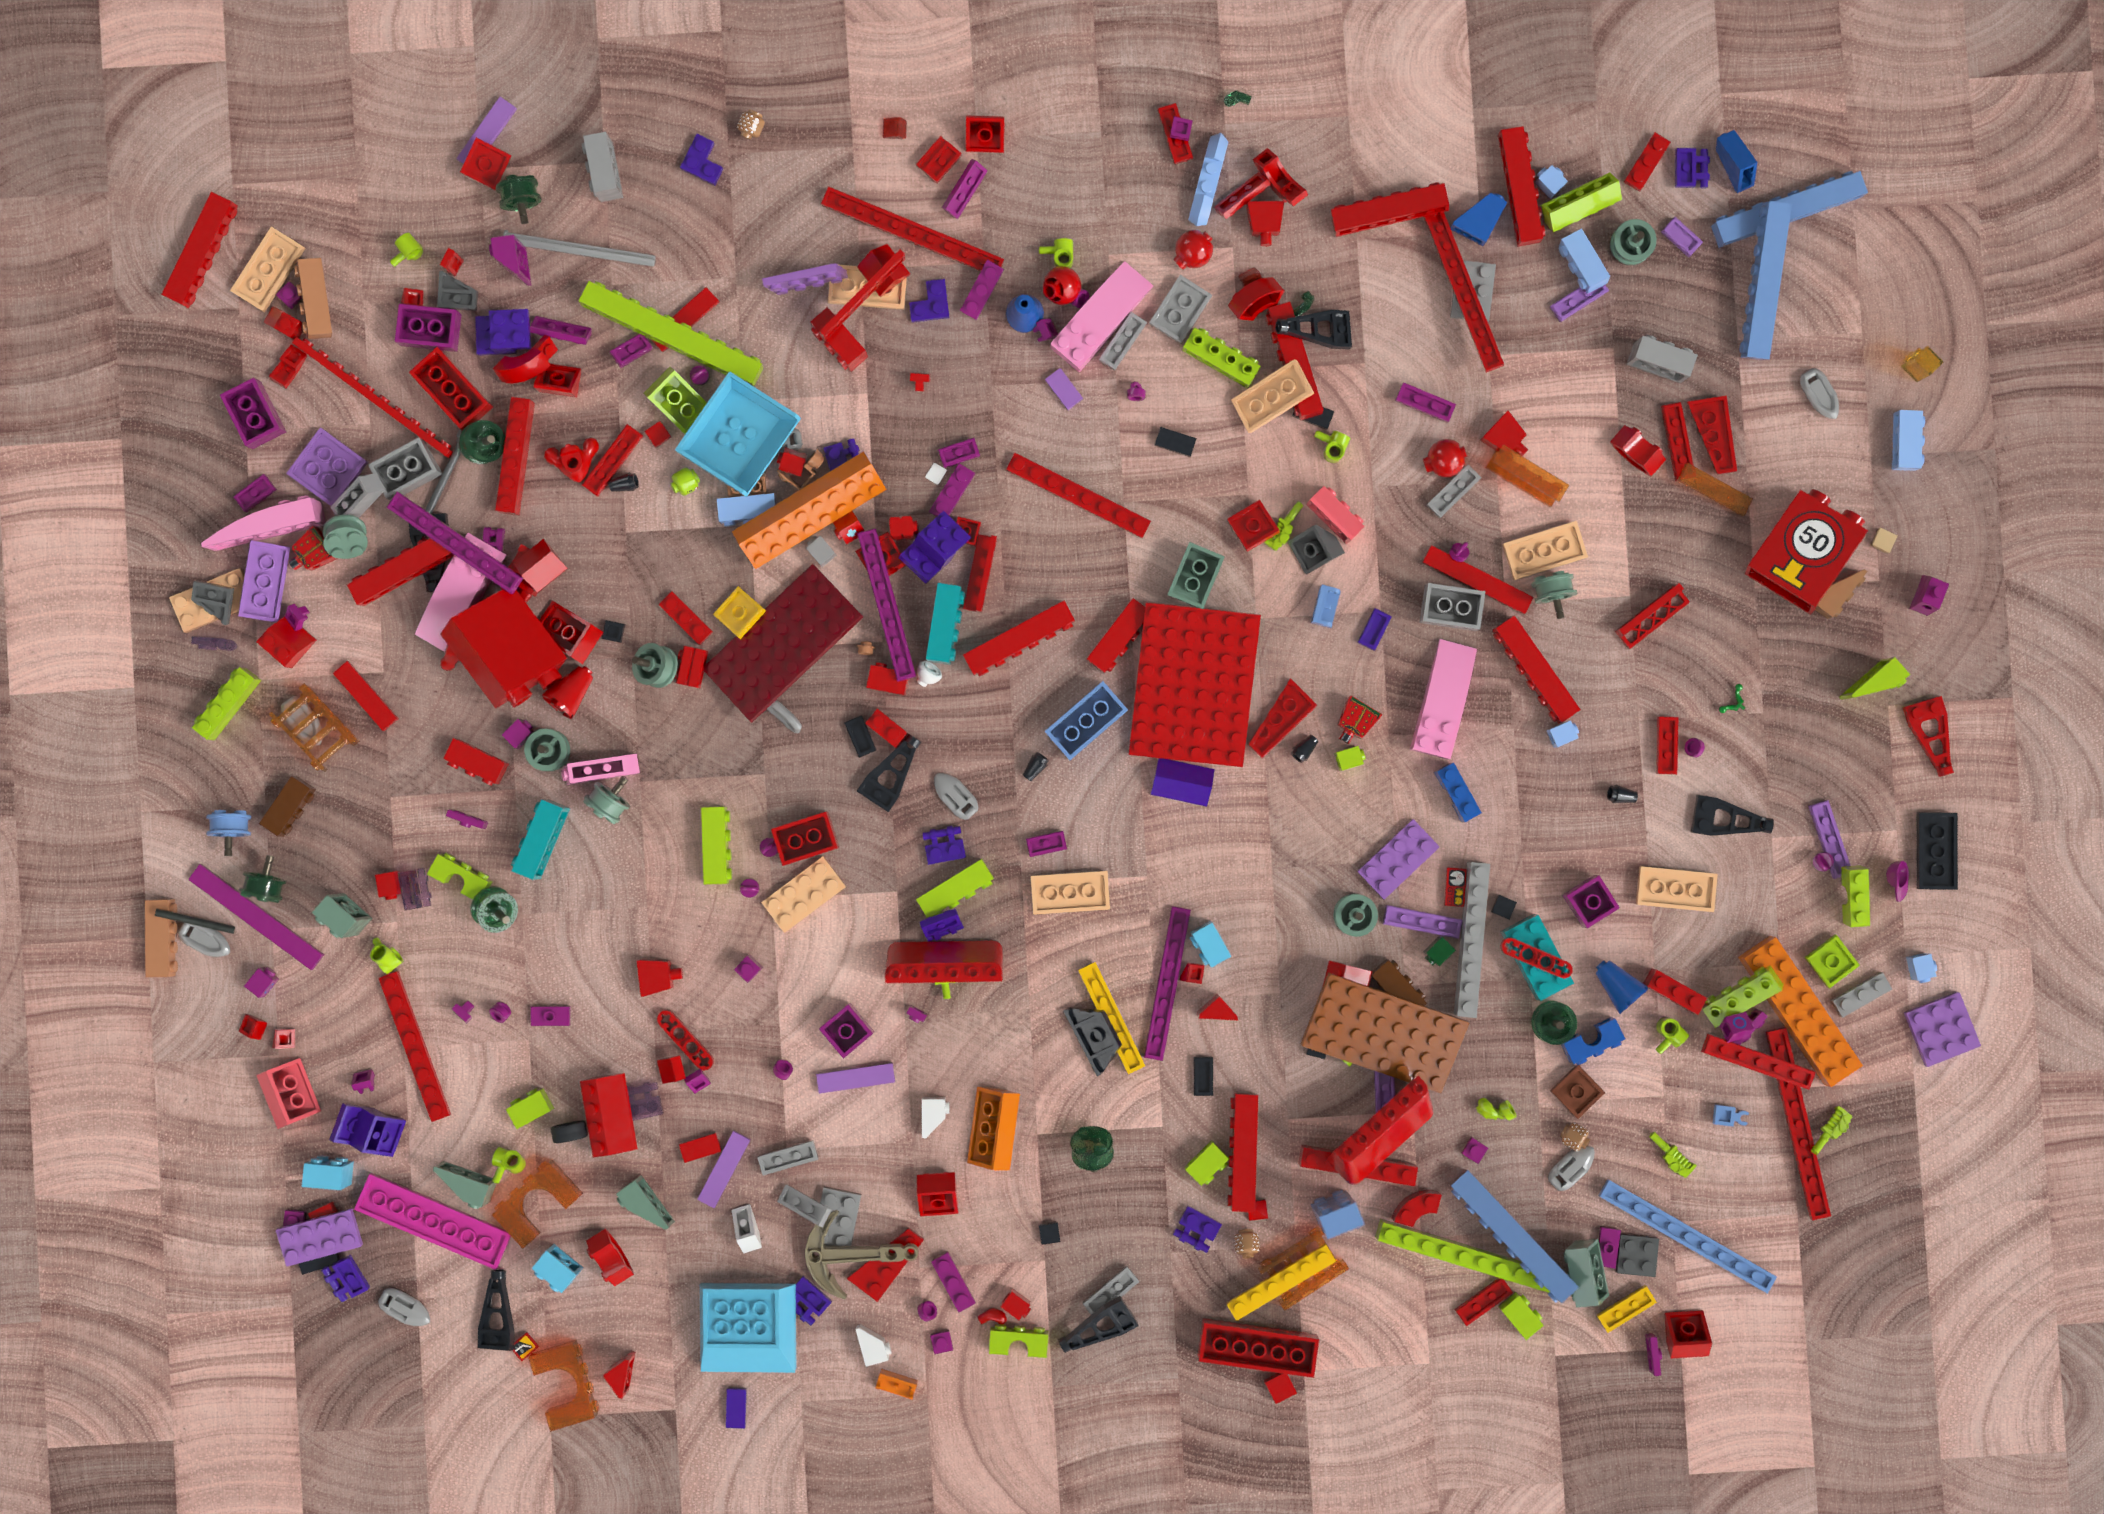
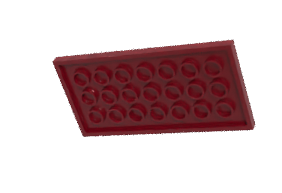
[703,564,863,723]

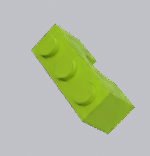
[427,852,493,902]
[1841,865,1870,927]
[989,1324,1048,1358]

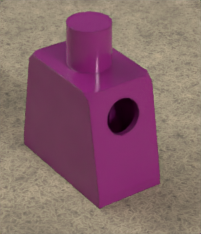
[1909,575,1949,616]

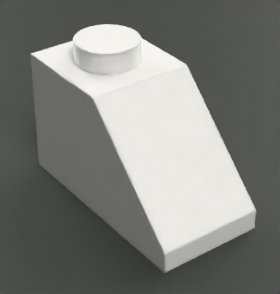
[922,1097,950,1138]
[732,1204,762,1253]
[856,1324,892,1367]

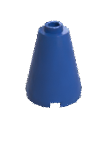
[1006,294,1044,333]
[1596,960,1649,1014]

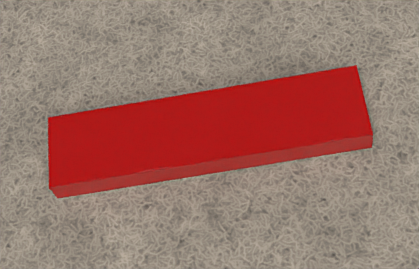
[652,287,719,352]
[1661,402,1696,481]
[582,424,643,497]
[333,661,399,731]

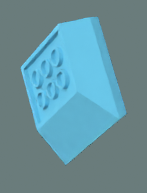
[675,371,801,497]
[699,1283,797,1373]

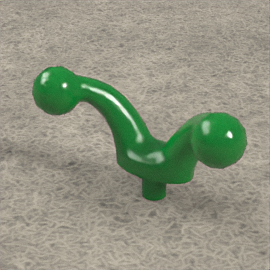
[1719,684,1746,713]

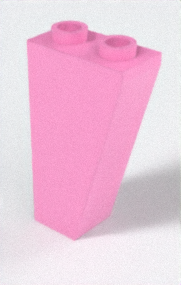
[561,754,640,785]

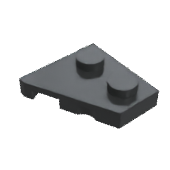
[437,271,478,311]
[191,580,234,625]

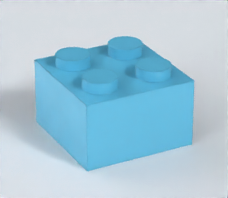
[1189,921,1231,968]
[302,1155,354,1190]
[532,1244,584,1293]

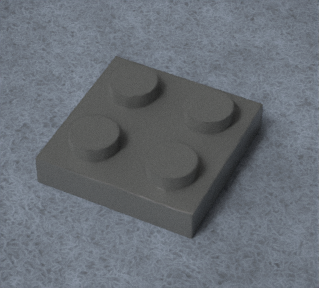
[1616,1234,1659,1277]

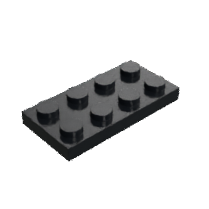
[1916,813,1958,890]

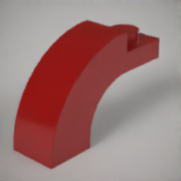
[1252,148,1308,207]
[493,335,558,384]

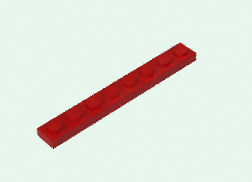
[1006,453,1151,539]
[378,971,451,1122]

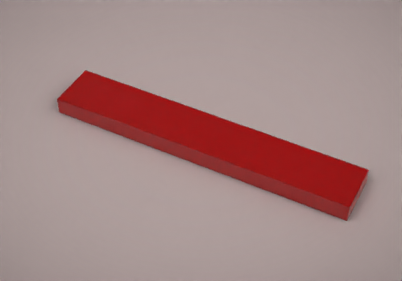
[819,249,905,340]
[1422,545,1534,615]
[1701,1033,1816,1090]

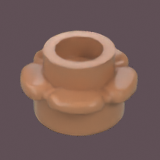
[857,641,875,655]

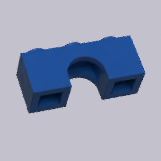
[1434,762,1482,822]
[1560,1017,1625,1065]

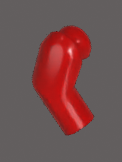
[977,1308,1007,1325]

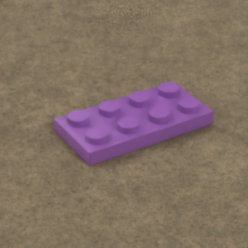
[762,263,848,295]
[238,540,290,623]
[1357,819,1439,900]
[276,1208,363,1267]

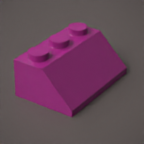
[489,234,532,286]

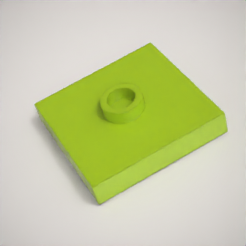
[1804,934,1860,989]

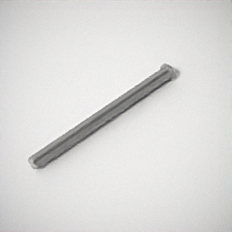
[503,230,656,267]

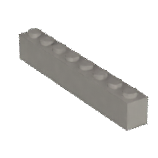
[1454,862,1490,1018]

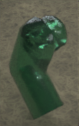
[1224,90,1252,107]
[1293,291,1315,317]

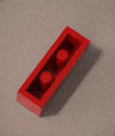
[443,738,509,786]
[1643,968,1708,1015]

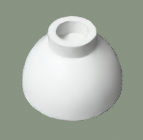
[917,661,942,687]

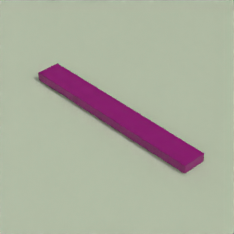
[386,492,523,594]
[857,528,916,682]
[188,864,325,970]
[1144,906,1191,1061]

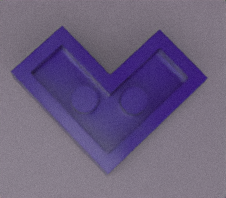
[680,134,723,186]
[909,279,950,323]

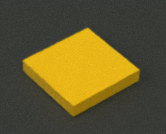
[713,586,766,639]

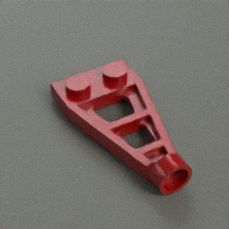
[1902,696,1954,777]

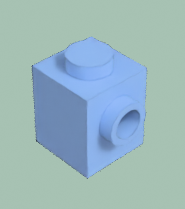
[1535,165,1568,199]
[1546,720,1579,748]
[1906,953,1937,983]

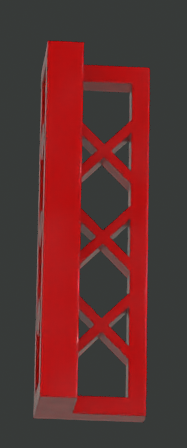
[963,534,997,613]
[1615,583,1690,649]

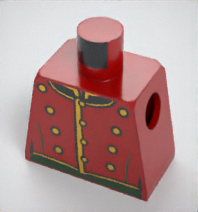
[288,526,338,571]
[1337,696,1382,744]

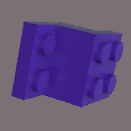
[475,309,531,356]
[899,511,971,584]
[329,1103,406,1157]

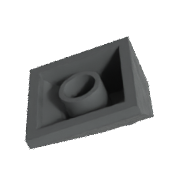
[1288,525,1345,575]

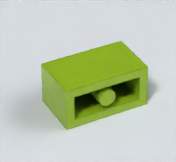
[506,1088,555,1129]
[1184,1140,1229,1186]
[1498,1292,1544,1340]

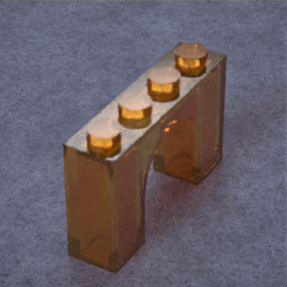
[492,1159,583,1249]
[528,1340,599,1432]

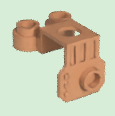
[777,449,824,490]

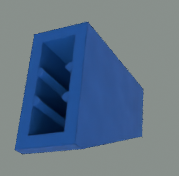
[1716,130,1758,193]
[1450,193,1507,246]

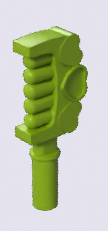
[1264,501,1304,551]
[1811,1106,1852,1155]
[1649,1132,1697,1178]

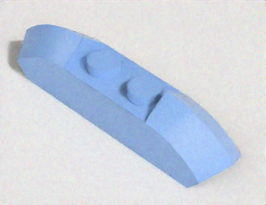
[1188,133,1228,226]

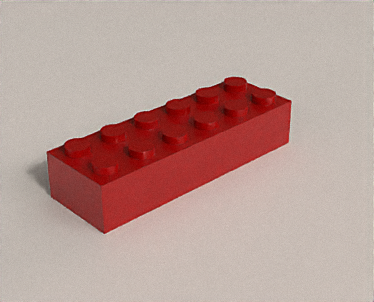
[1197,1318,1320,1378]

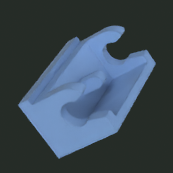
[1311,584,1341,628]

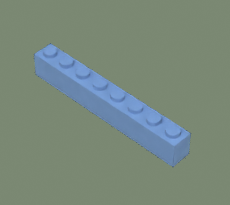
[1711,171,1868,247]
[1740,201,1792,360]
[1451,1170,1579,1304]

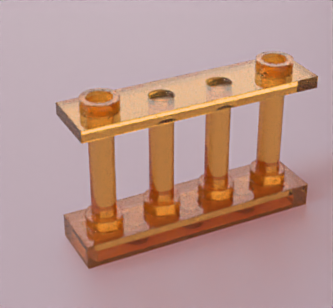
[1485,445,1569,507]
[269,683,360,772]
[1258,1227,1349,1311]

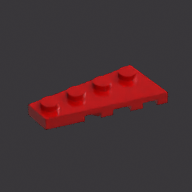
[1687,395,1737,475]
[1249,678,1317,759]
[847,1228,924,1302]

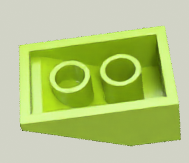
[643,367,707,434]
[1839,657,1910,700]

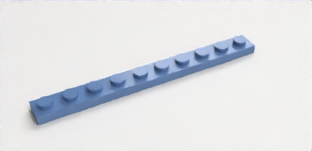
[1598,1179,1777,1294]

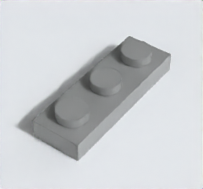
[1099,312,1147,371]
[1427,464,1481,519]
[1831,972,1892,1018]
[757,1140,819,1175]
[777,1184,831,1227]
[1083,1266,1139,1315]

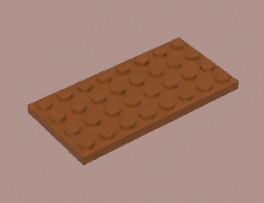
[1300,972,1470,1093]

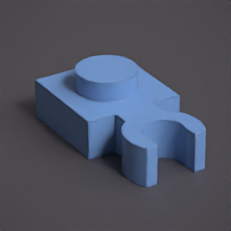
[1712,1104,1749,1127]

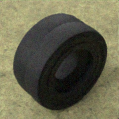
[551,1120,587,1144]

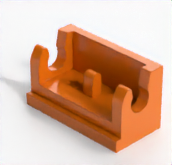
[875,1368,918,1400]

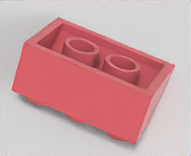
[1306,486,1365,545]
[256,1058,321,1129]

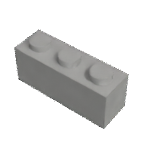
[331,473,386,518]

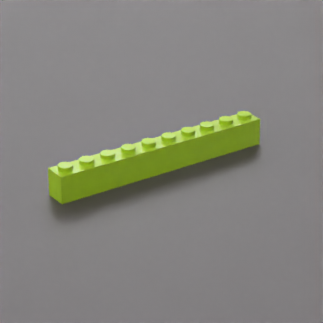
[579,281,763,387]
[1375,1218,1550,1293]

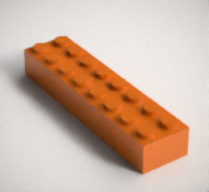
[732,451,887,569]
[1738,936,1863,1087]

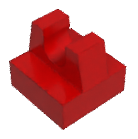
[910,373,931,391]

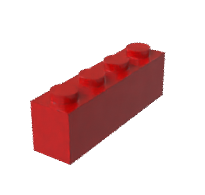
[1086,598,1145,674]

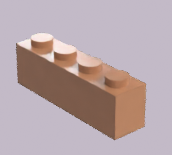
[294,258,332,339]
[145,899,178,978]

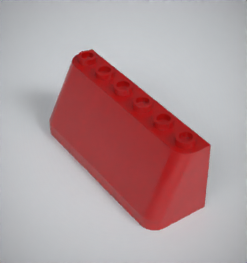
[885,940,1003,983]
[1326,1075,1433,1185]

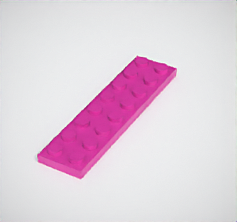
[354,1173,512,1270]

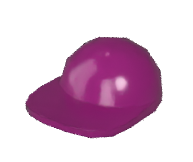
[1886,861,1909,902]

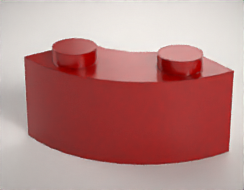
[1228,277,1285,321]
[1610,425,1666,477]
[1391,1190,1442,1227]
[586,1228,634,1286]

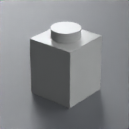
[806,536,837,567]

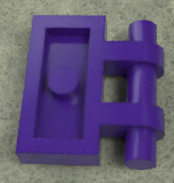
[1675,148,1710,189]
[823,438,860,471]
[922,825,966,865]
[920,908,964,941]
[1173,1205,1222,1253]
[321,1255,370,1302]
[795,1275,832,1326]

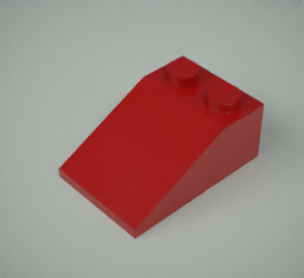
[539,600,603,664]

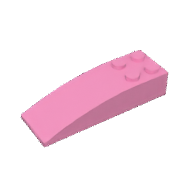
[1050,261,1153,373]
[201,496,326,551]
[415,533,506,652]
[1410,639,1477,760]

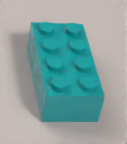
[926,583,965,665]
[511,799,570,880]
[1500,914,1574,1001]

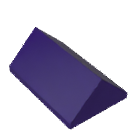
[1151,758,1215,807]

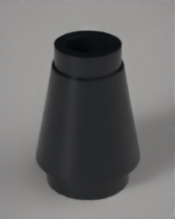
[609,472,639,492]
[1291,735,1318,763]
[1023,752,1049,781]
[1607,785,1638,803]

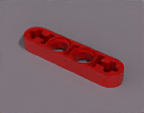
[1500,938,1573,978]
[657,1010,714,1071]

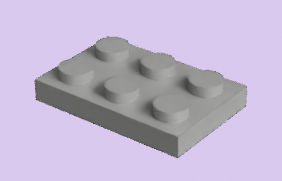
[1450,260,1496,322]
[1149,275,1212,344]
[820,1187,862,1246]

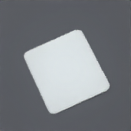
[926,463,947,485]

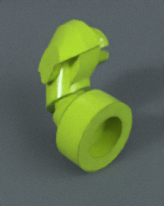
[1476,1098,1517,1121]

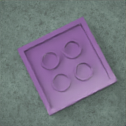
[286,427,368,506]
[1904,992,1981,1067]

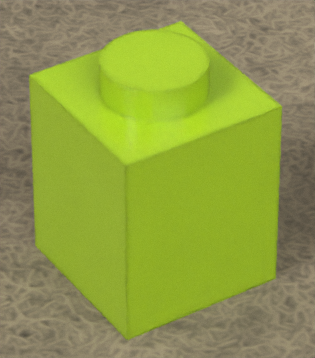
[1334,746,1366,771]

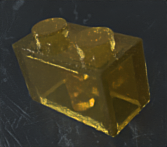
[1901,346,1944,382]

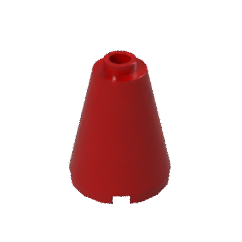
[541,666,593,720]

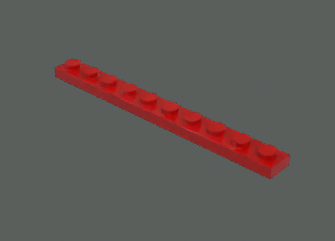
[821,186,1005,271]
[1424,212,1504,373]
[292,337,453,459]
[1766,1027,1831,1221]

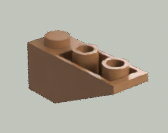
[1815,569,1868,619]

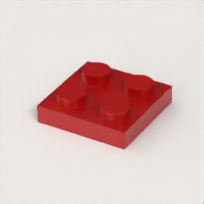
[460,137,512,190]
[1227,500,1280,552]

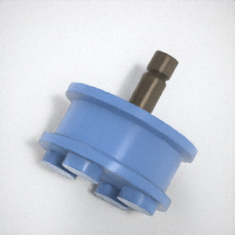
[206,810,251,857]

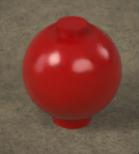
[1173,230,1213,270]
[1043,266,1081,305]
[1423,439,1468,477]

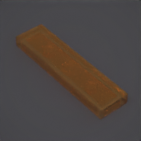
[1677,463,1753,516]

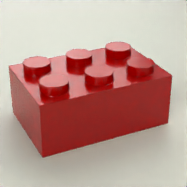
[810,307,868,372]
[771,811,840,866]

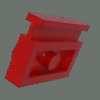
[916,136,962,184]

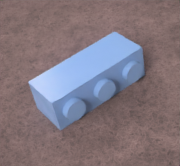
[1559,229,1610,294]
[1892,410,1925,471]
[717,493,777,527]

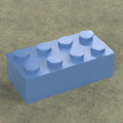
[1045,681,1128,761]
[1311,1190,1364,1239]

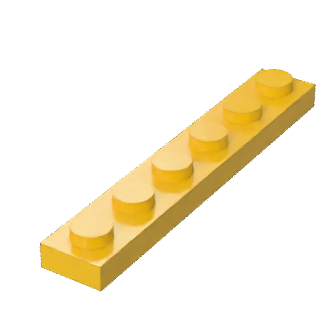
[1078,962,1145,1074]
[1226,1243,1336,1321]

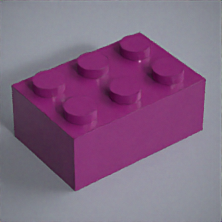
[395,304,462,352]
[220,378,286,449]

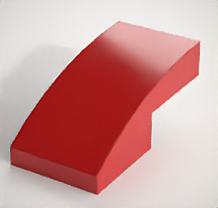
[269,344,307,389]

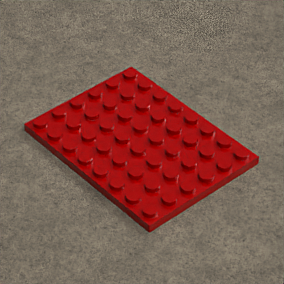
[1129,602,1261,767]

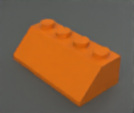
[967,1087,1020,1171]

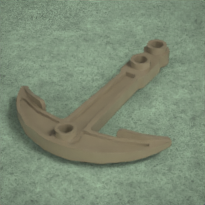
[805,1210,919,1299]

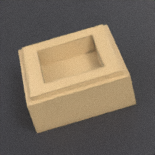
[1870,528,1897,554]

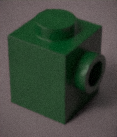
[1423,936,1456,967]

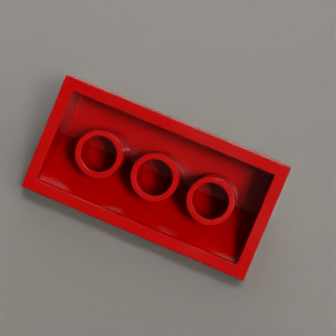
[580,1073,638,1158]

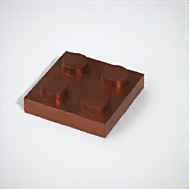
[1550,1065,1605,1119]

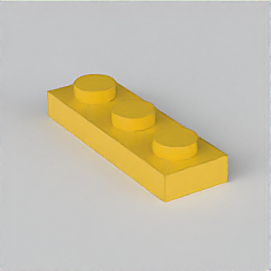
[1596,1285,1657,1333]

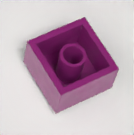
[1562,875,1620,929]
[819,1003,875,1059]

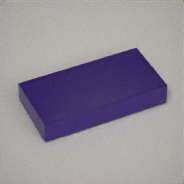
[1357,608,1392,651]
[726,1388,747,1429]

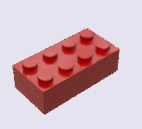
[409,347,493,433]

